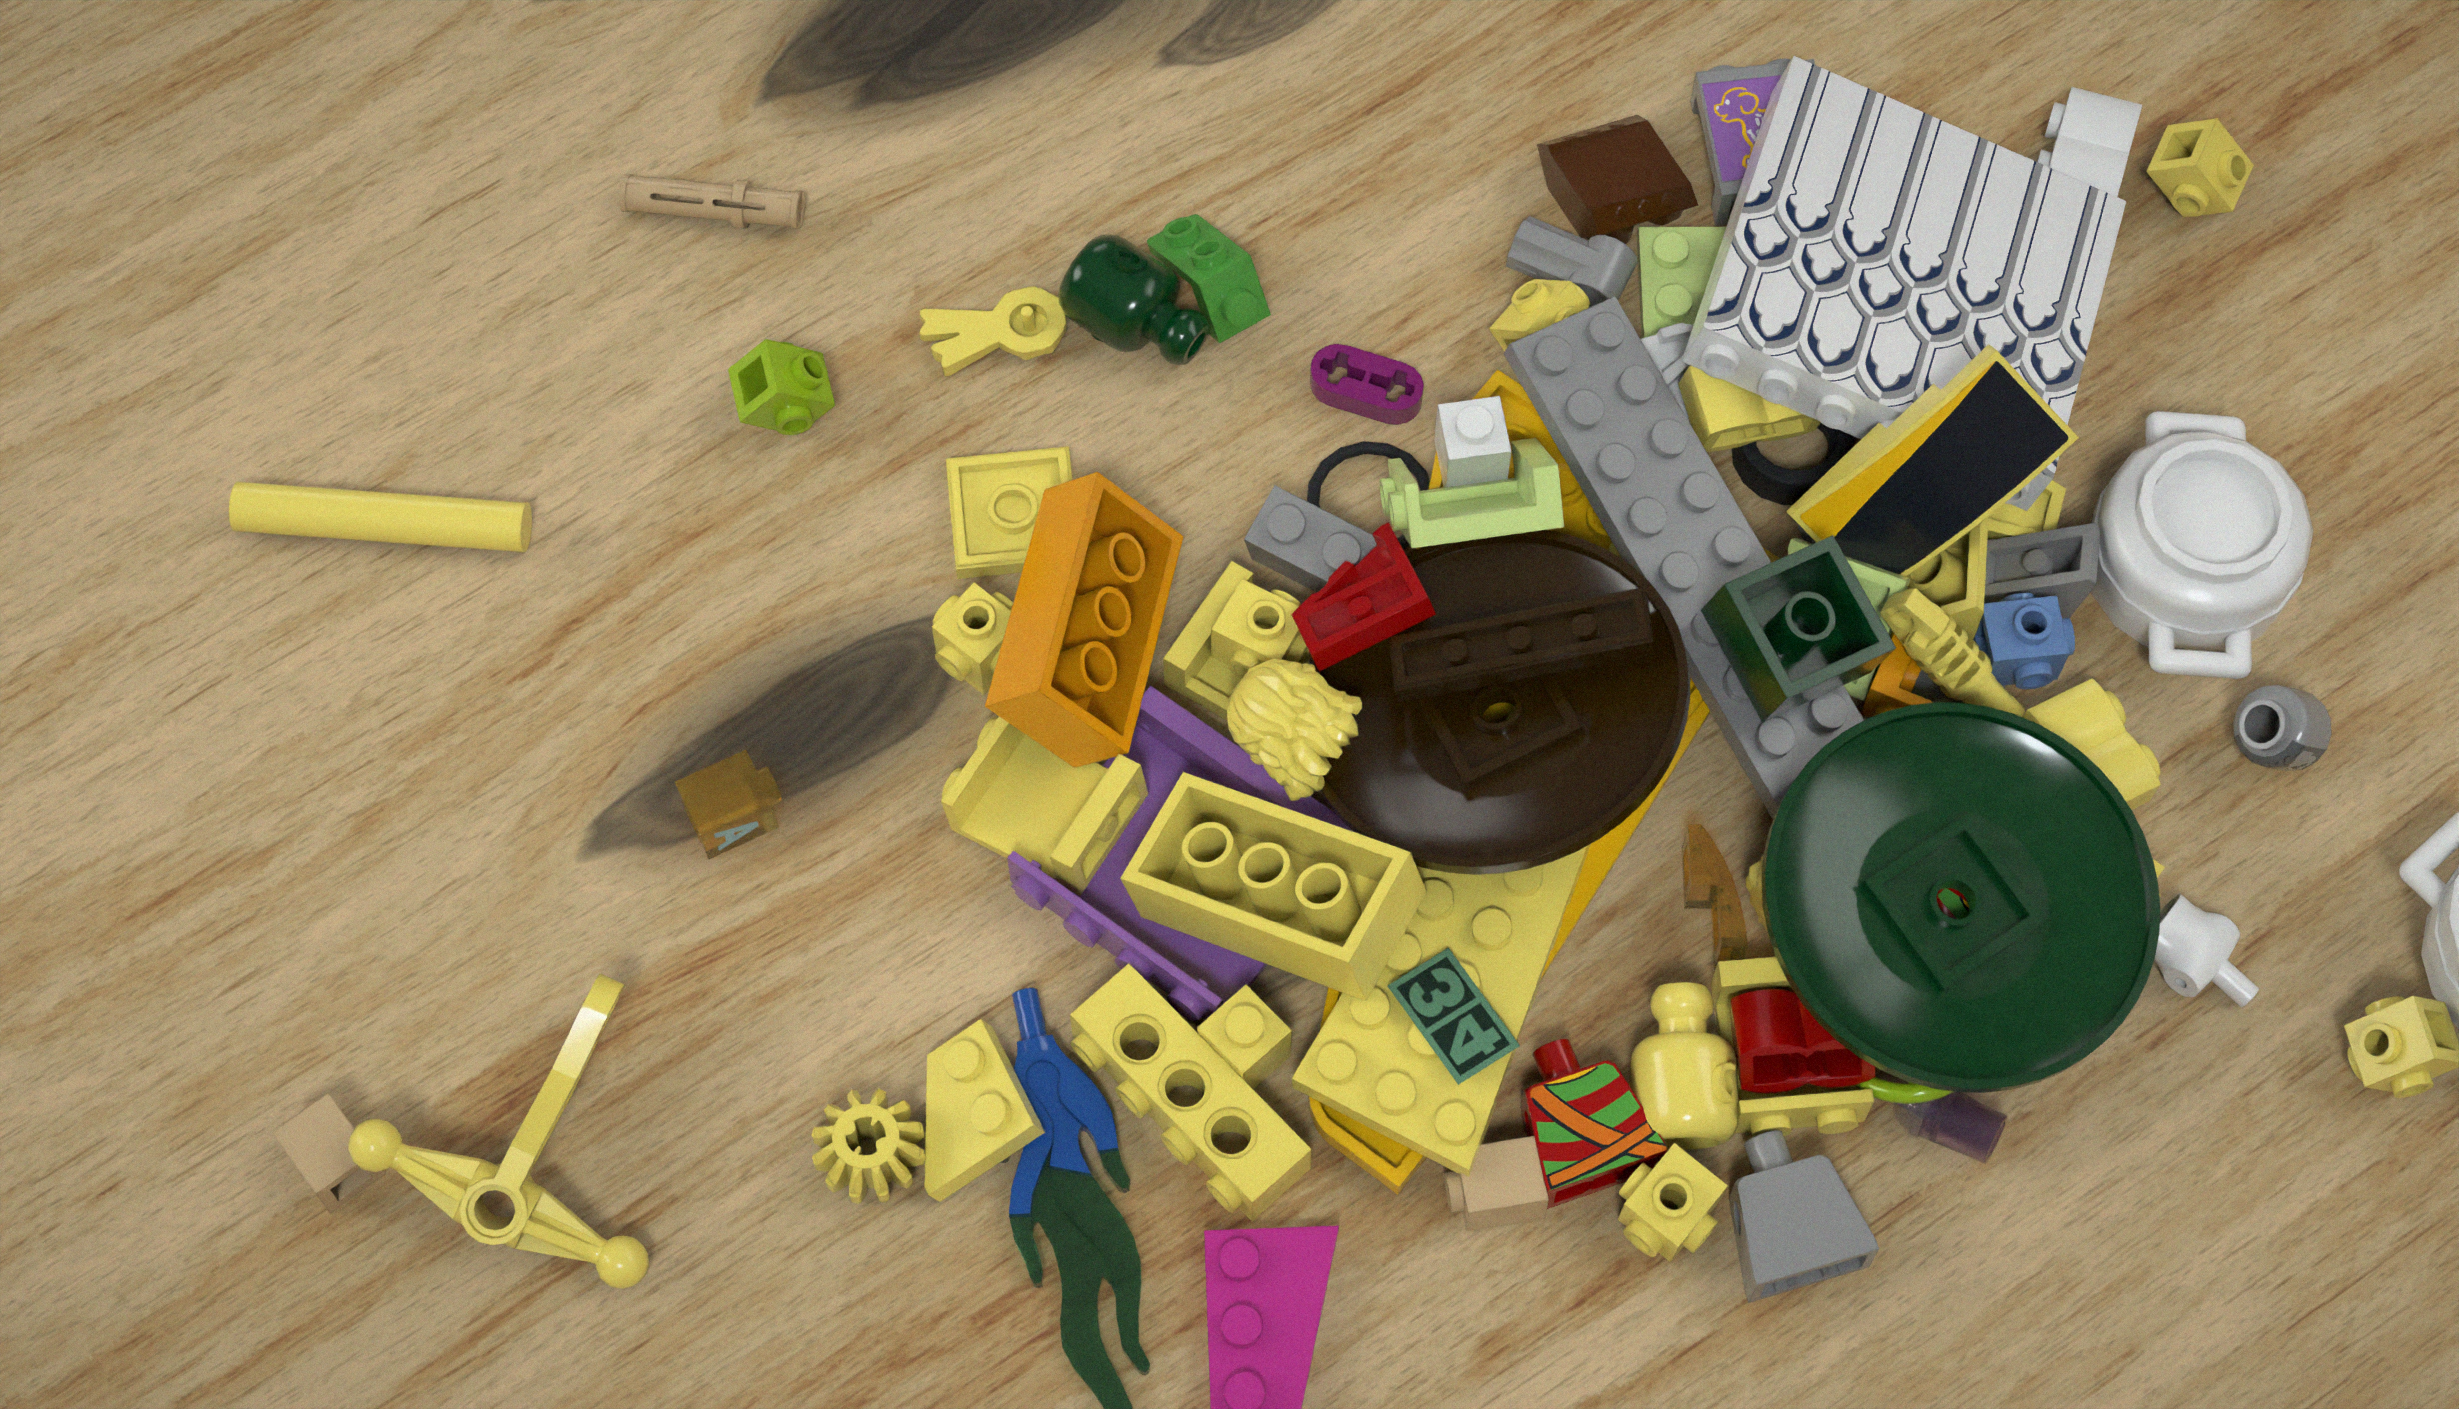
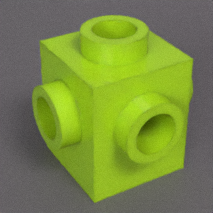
[728,339,835,435]

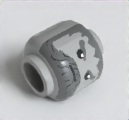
[2233,685,2332,771]

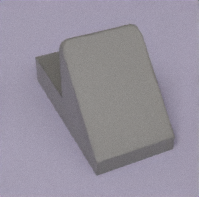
[1984,523,2101,618]

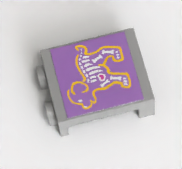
[1690,59,1815,226]

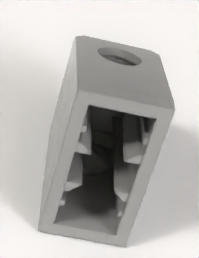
[1729,1130,1879,1303]

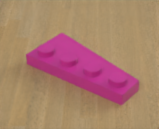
[1204,1226,1339,1409]

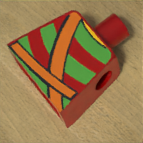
[1520,1039,1668,1209]

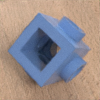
[1973,593,2075,690]

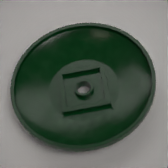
[1761,702,2161,1093]

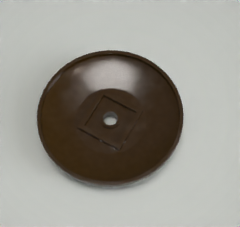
[1309,530,1690,875]

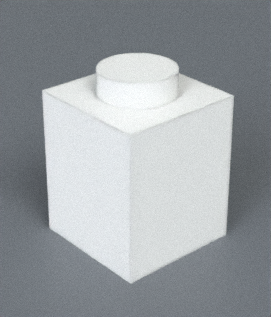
[1434,396,1511,487]

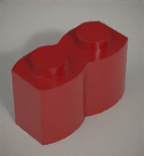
[1730,989,1875,1093]

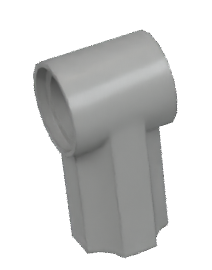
[1506,216,1638,308]

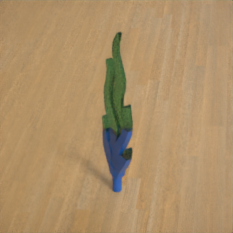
[1000,988,1150,1409]

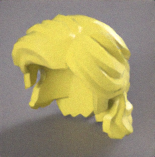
[1227,659,1362,801]

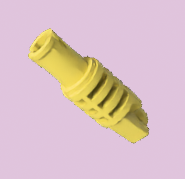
[1880,588,2025,717]

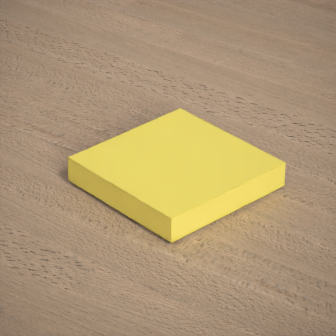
[946,446,1072,579]

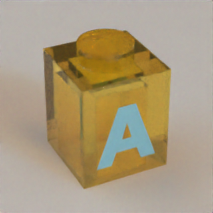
[675,750,783,860]

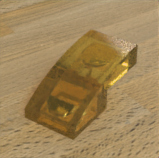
[1681,824,1748,970]

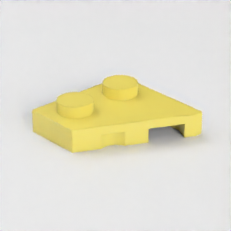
[924,1019,1045,1202]

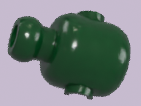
[1058,234,1210,365]

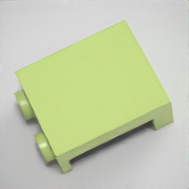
[1379,438,1564,548]

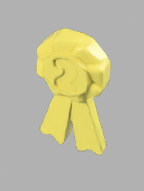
[919,286,1067,377]

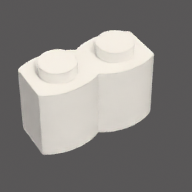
[2037,87,2142,197]

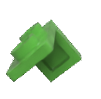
[1147,214,1271,343]

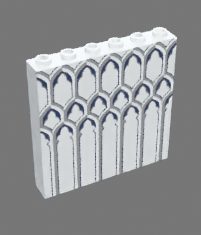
[1681,56,2126,511]

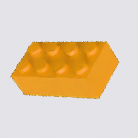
[985,472,1184,768]

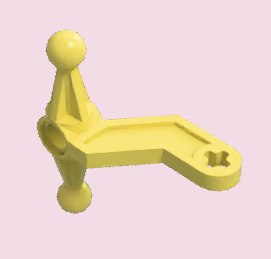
[348,973,649,1289]

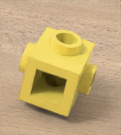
[2146,118,2254,218]
[1489,279,1590,351]
[1211,579,1310,679]
[932,582,1013,695]
[2344,996,2459,1098]
[1618,1143,1728,1262]

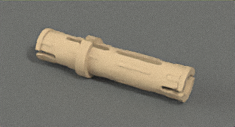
[619,173,805,229]

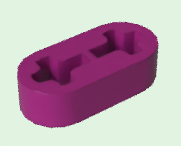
[1310,344,1424,425]

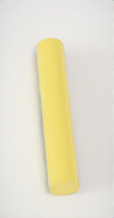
[229,482,532,552]

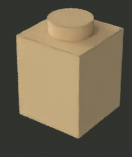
[272,1093,386,1213]
[1444,1136,1549,1231]

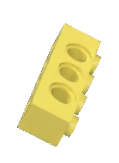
[1070,963,1312,1222]

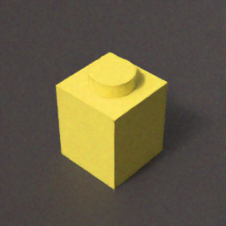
[1197,985,1292,1089]

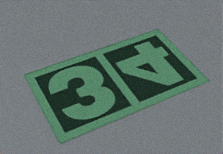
[1388,948,1520,1085]

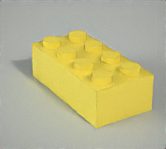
[1120,772,1427,1001]

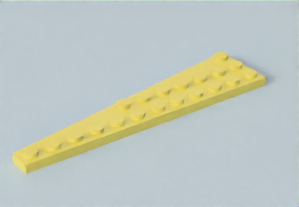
[1292,542,1621,1177]

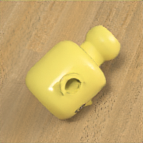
[1629,982,1738,1150]

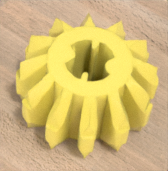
[812,1088,925,1204]

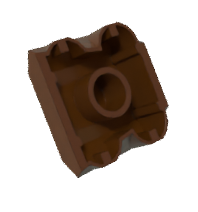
[1537,115,1698,244]

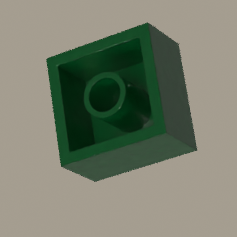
[1701,535,1896,723]

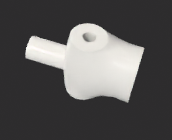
[2154,893,2259,1007]

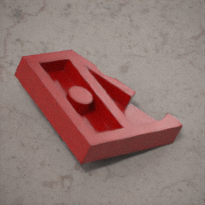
[1291,522,1436,671]

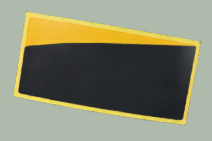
[1786,344,2079,577]

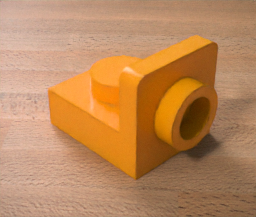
[1861,634,1933,718]

